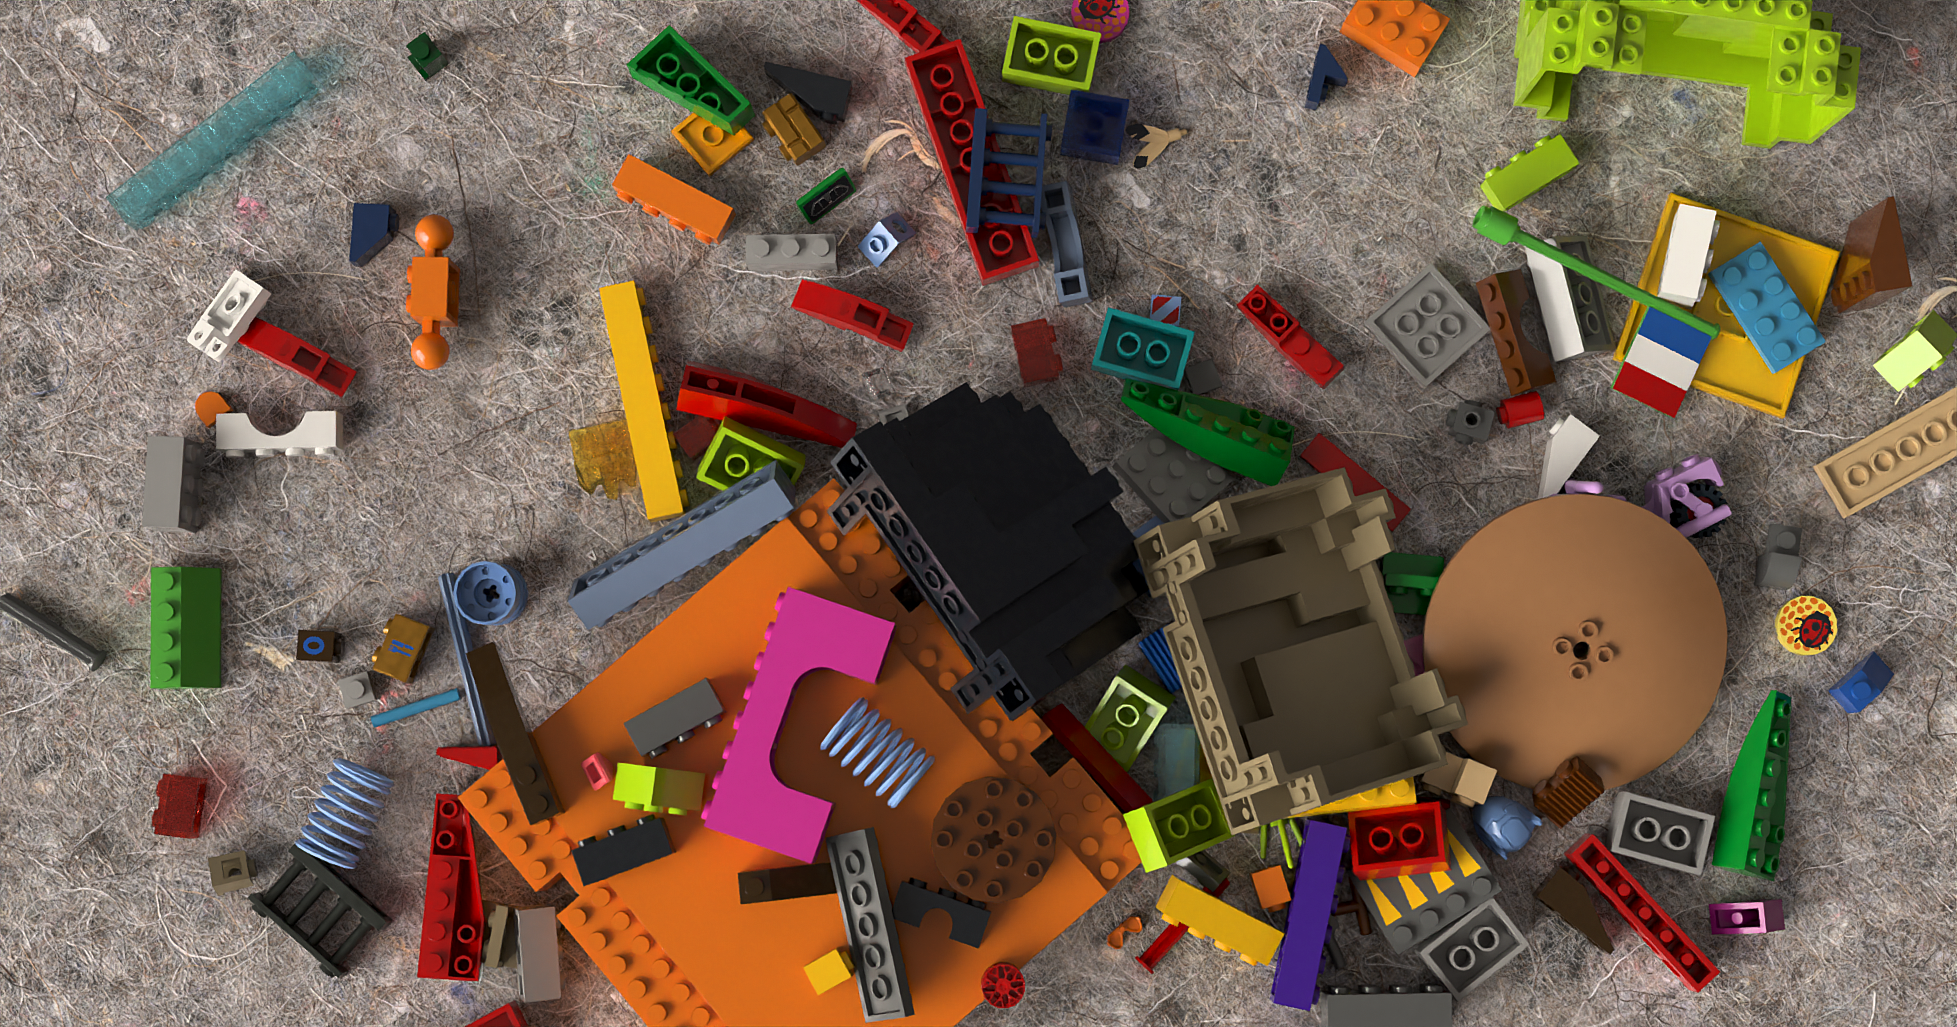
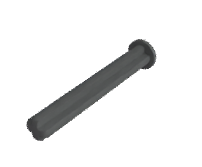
[0,593,107,672]

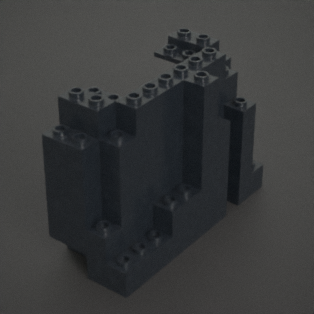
[826,382,1149,722]

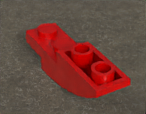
[791,279,914,352]
[1237,284,1344,390]
[237,317,357,398]

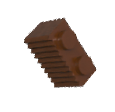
[1532,756,1605,829]

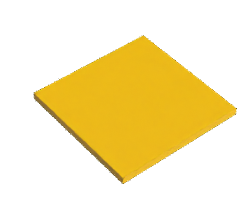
[1612,193,1840,419]

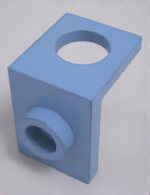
[858,212,916,267]

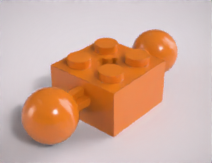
[406,214,460,370]

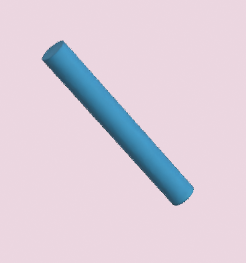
[371,688,461,728]

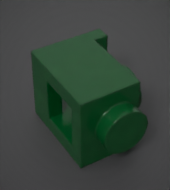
[406,32,449,81]

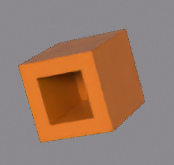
[1249,864,1291,913]

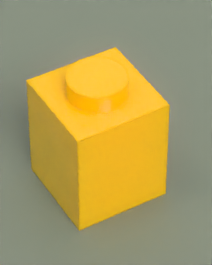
[803,948,855,995]

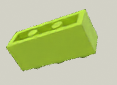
[1480,134,1580,212]

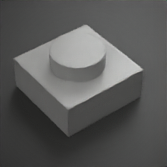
[338,671,377,709]

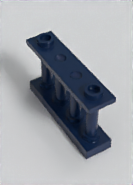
[966,108,1052,238]

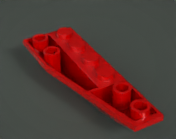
[676,360,857,448]
[417,793,485,982]

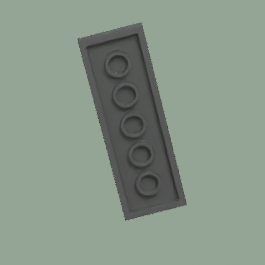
[826,827,915,1023]

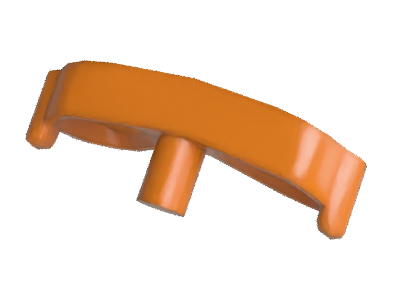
[1106,916,1143,949]

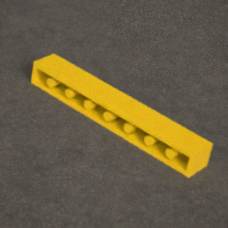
[599,280,690,522]

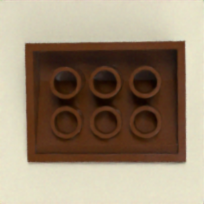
[1831,196,1912,314]

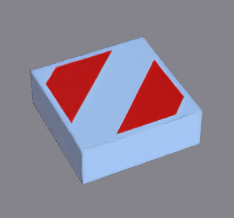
[1150,294,1181,327]

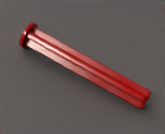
[1135,878,1230,974]

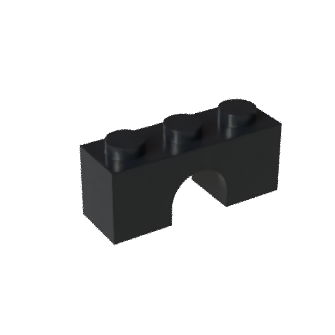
[892,877,991,949]

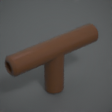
[1331,877,1372,936]

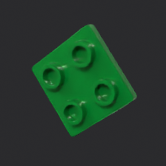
[1382,552,1444,616]

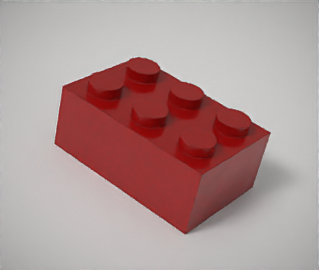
[1348,801,1452,881]

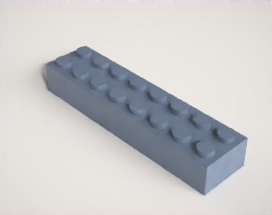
[568,460,796,630]

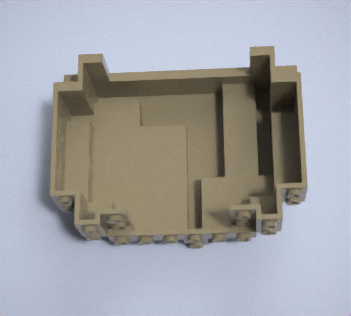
[1134,467,1468,835]

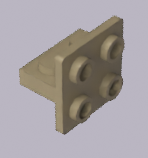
[481,900,521,969]

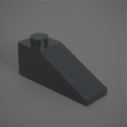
[764,62,853,124]

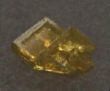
[568,418,637,500]

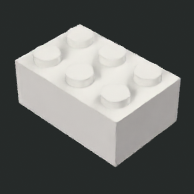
[1657,204,1720,309]

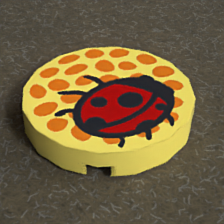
[1775,596,1837,656]

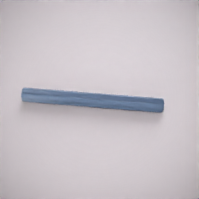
[438,573,496,746]

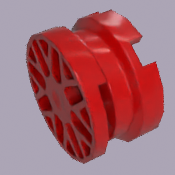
[981,962,1025,1008]

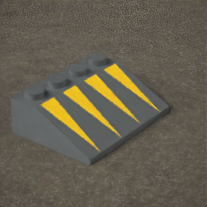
[1346,807,1503,955]

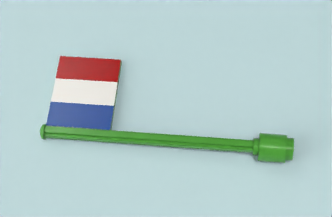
[1472,205,1720,418]

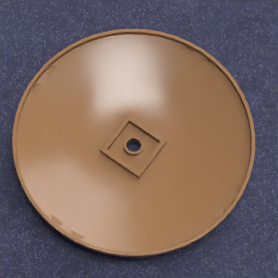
[1422,494,1728,790]

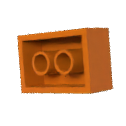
[1340,0,1450,77]

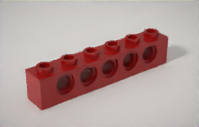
[1563,833,1720,993]

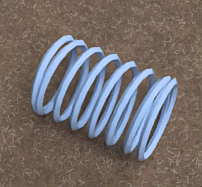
[820,697,935,808]
[295,758,395,869]

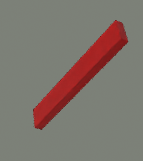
[1041,703,1154,813]

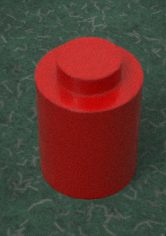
[1496,391,1544,429]

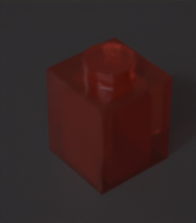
[673,415,719,462]

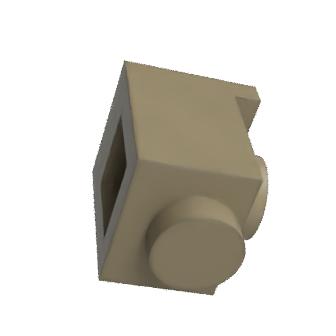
[208,850,258,896]

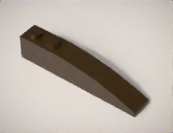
[465,641,565,825]

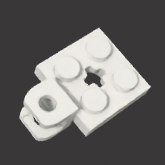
[187,270,271,362]

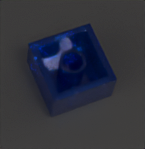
[1060,90,1130,165]

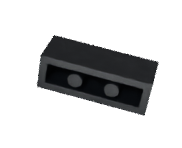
[571,814,676,886]

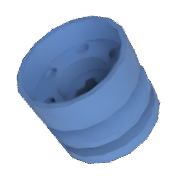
[453,561,528,626]

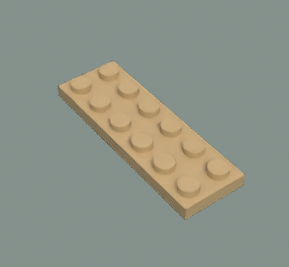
[1813,386,1957,518]

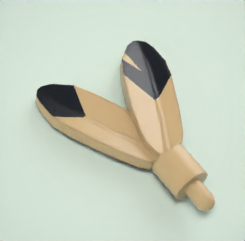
[1125,124,1187,168]

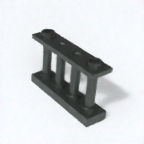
[248,843,393,978]

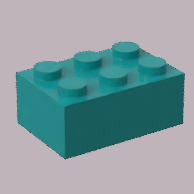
[1091,307,1195,390]

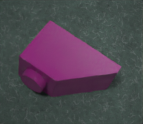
[1709,899,1785,935]

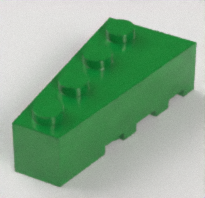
[627,25,755,135]

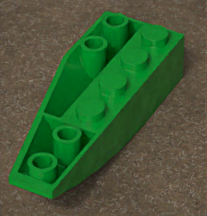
[1120,378,1295,486]
[1712,690,1792,881]

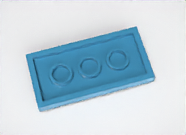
[1708,241,1826,374]

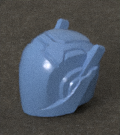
[1472,796,1543,860]

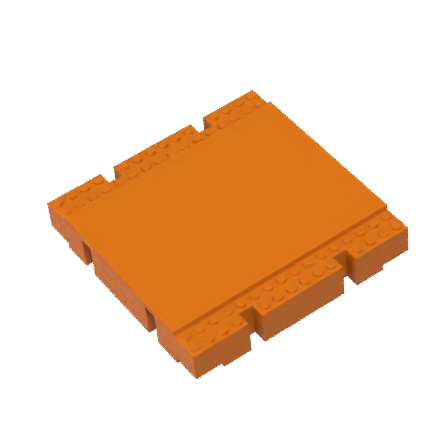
[457,478,1142,1027]

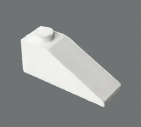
[1538,414,1600,499]

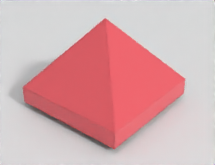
[581,752,613,791]

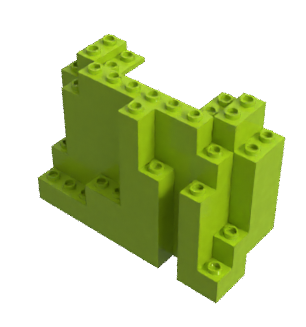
[1513,0,1861,149]

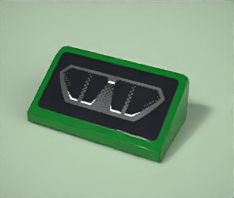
[796,167,856,225]

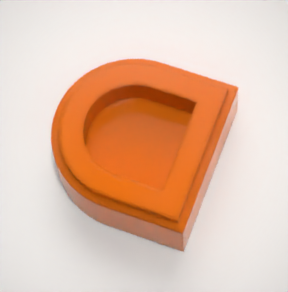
[195,391,233,428]

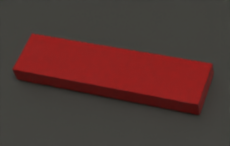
[1299,433,1411,532]

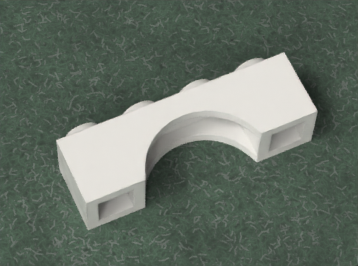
[216,411,343,458]

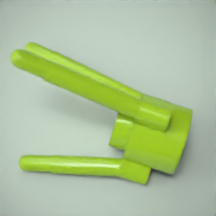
[1260,818,1303,868]

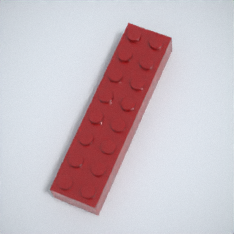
[904,39,1039,286]

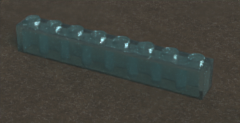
[106,51,322,230]

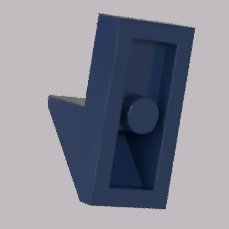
[1304,44,1348,110]

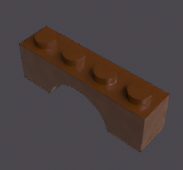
[1476,269,1557,396]

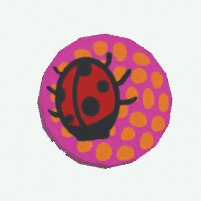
[1071,0,1130,44]

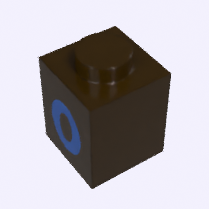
[296,630,345,663]

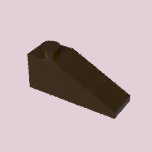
[738,862,837,904]
[1532,866,1614,955]

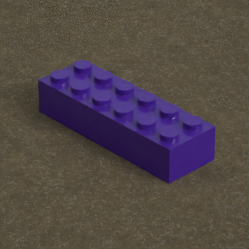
[1270,819,1351,1011]

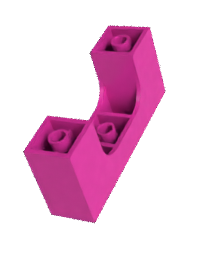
[701,587,897,864]

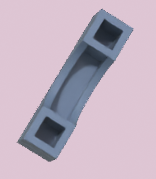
[1041,181,1093,308]

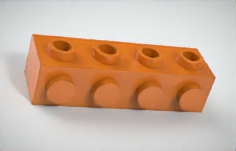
[612,154,736,245]

